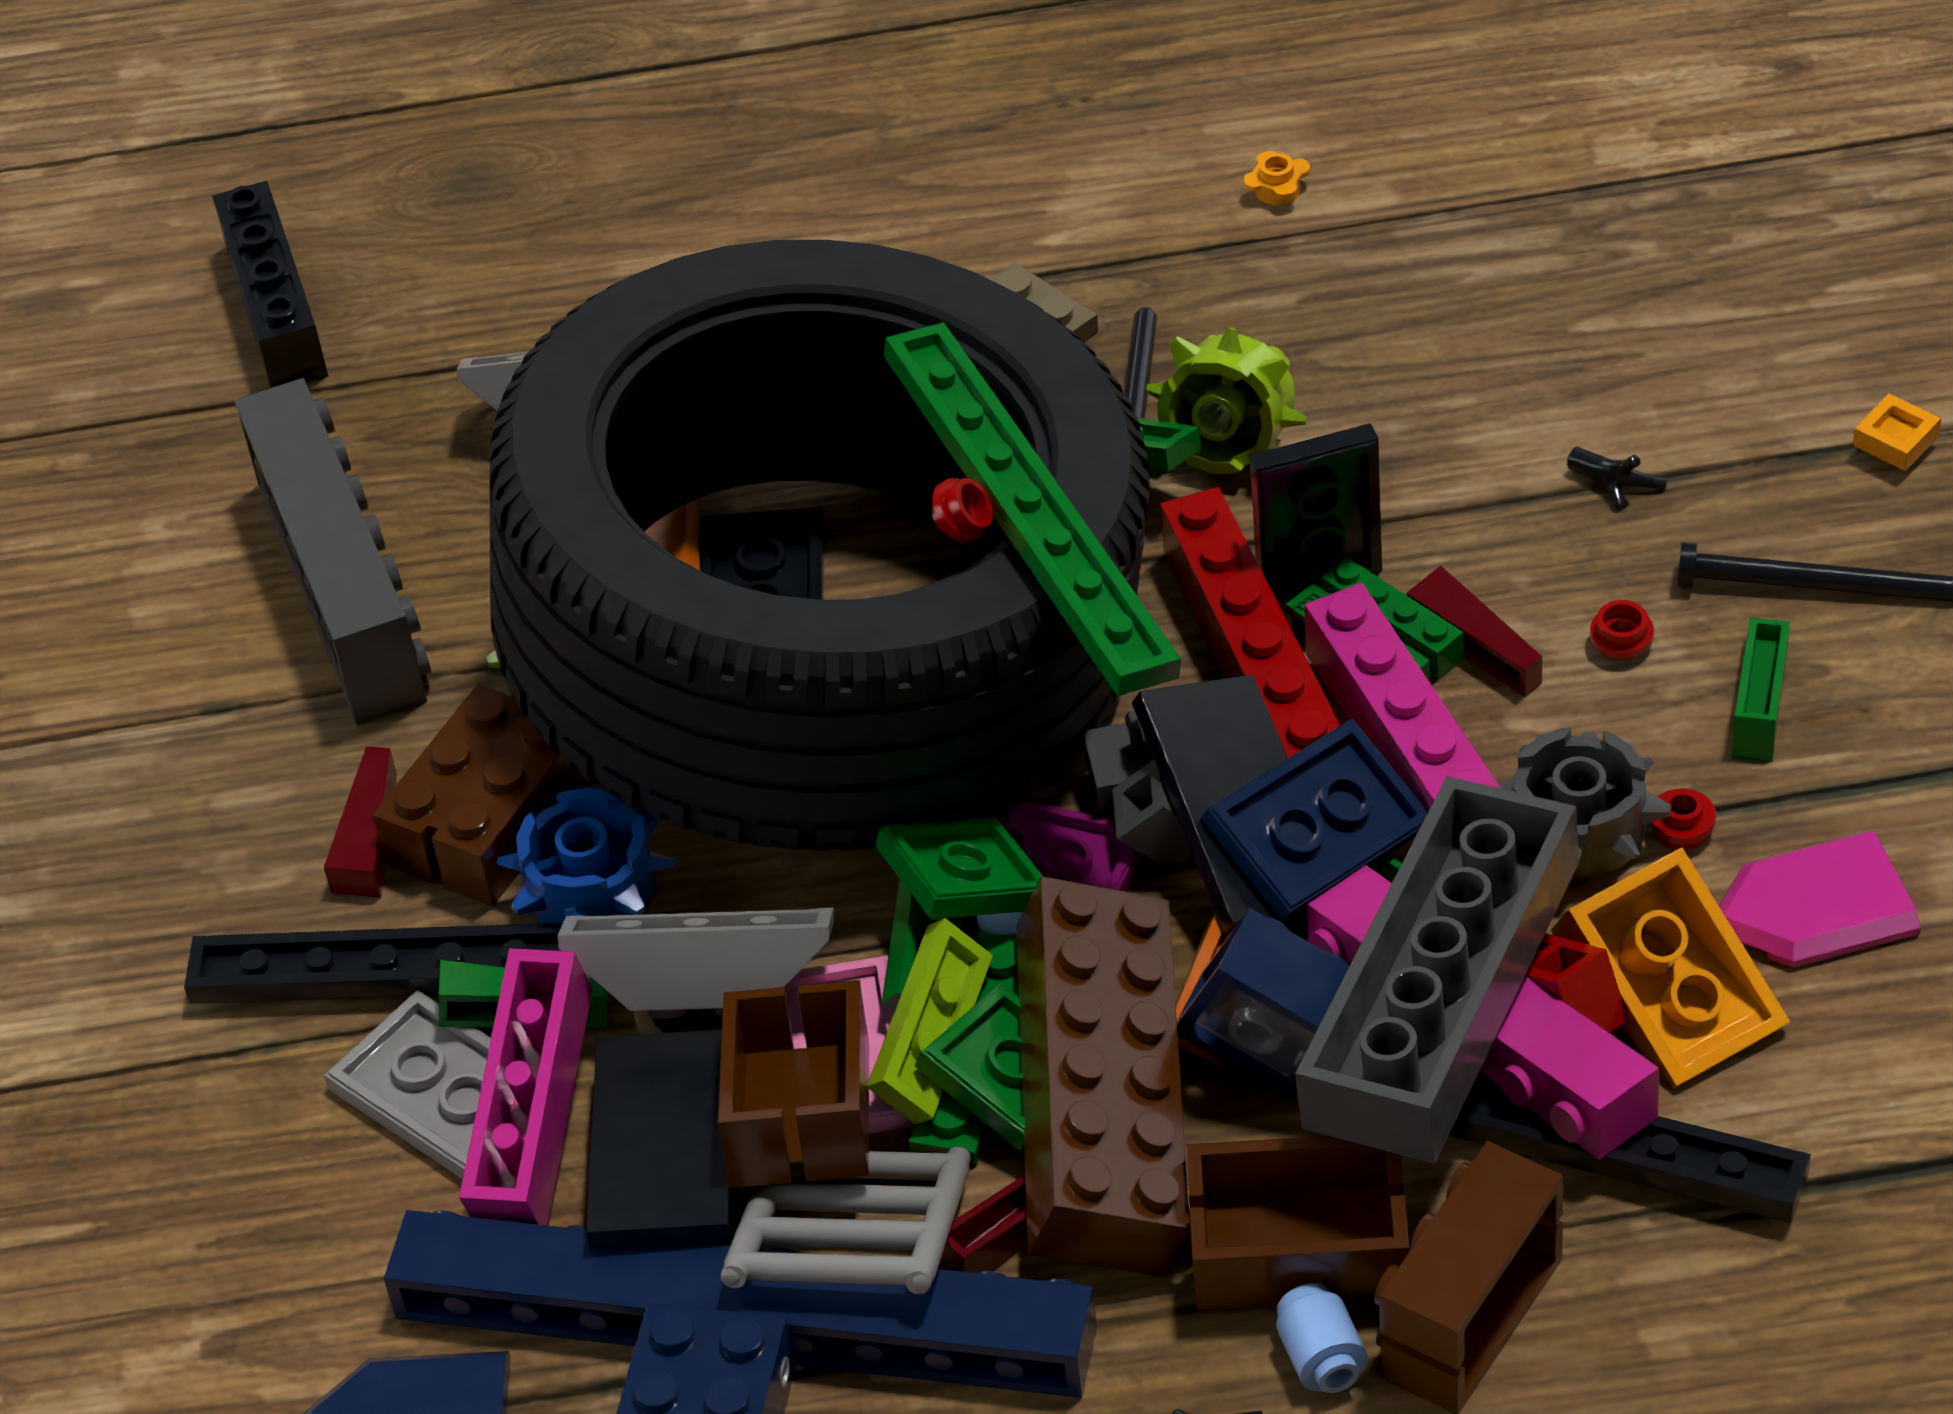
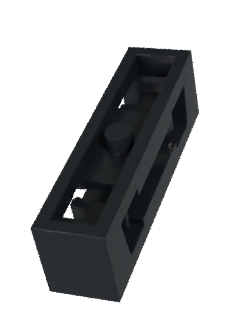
[212,181,329,388]

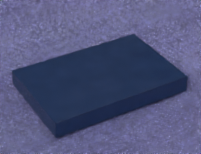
[1201,718,1428,922]

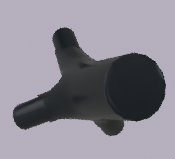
[1567,446,1667,509]

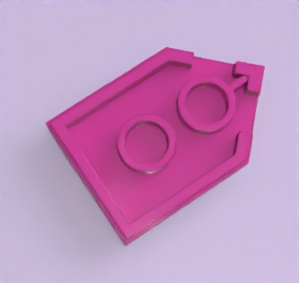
[1719,831,1921,968]

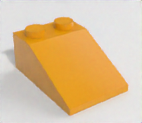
[1551,847,1790,1089]

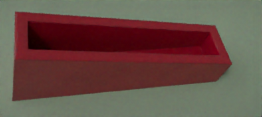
[1406,565,1542,697]
[324,746,397,898]
[938,1175,1028,1273]

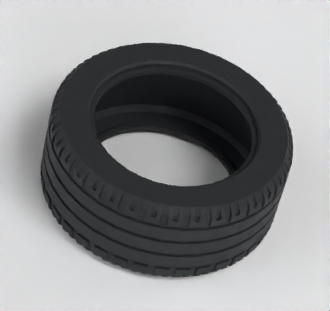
[489,240,1150,851]

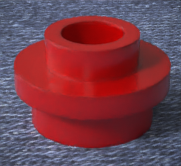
[932,478,993,544]
[1590,600,1654,659]
[1650,788,1716,851]

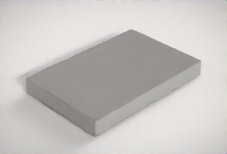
[324,990,491,1179]

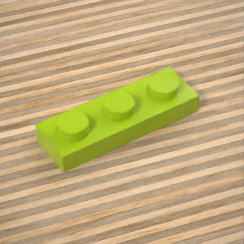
[867,918,993,1125]

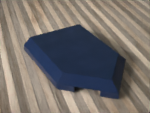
[302,1351,511,1414]

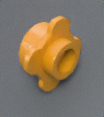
[1244,151,1310,205]

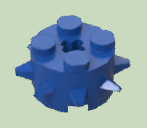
[497,787,676,923]

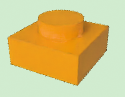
[1853,393,1941,471]

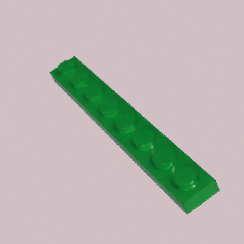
[884,322,1181,697]

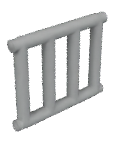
[721,1147,971,1294]

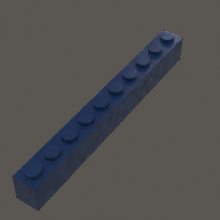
[383,1210,1097,1398]

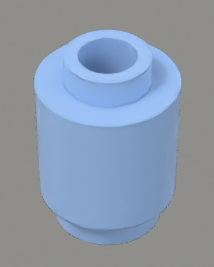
[1276,1283,1368,1393]

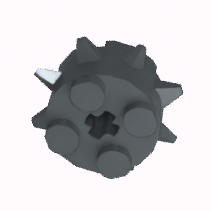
[1498,728,1671,887]

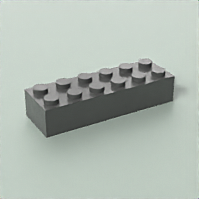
[234,378,432,725]
[1295,776,1579,1164]

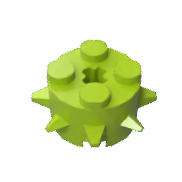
[1146,327,1307,474]

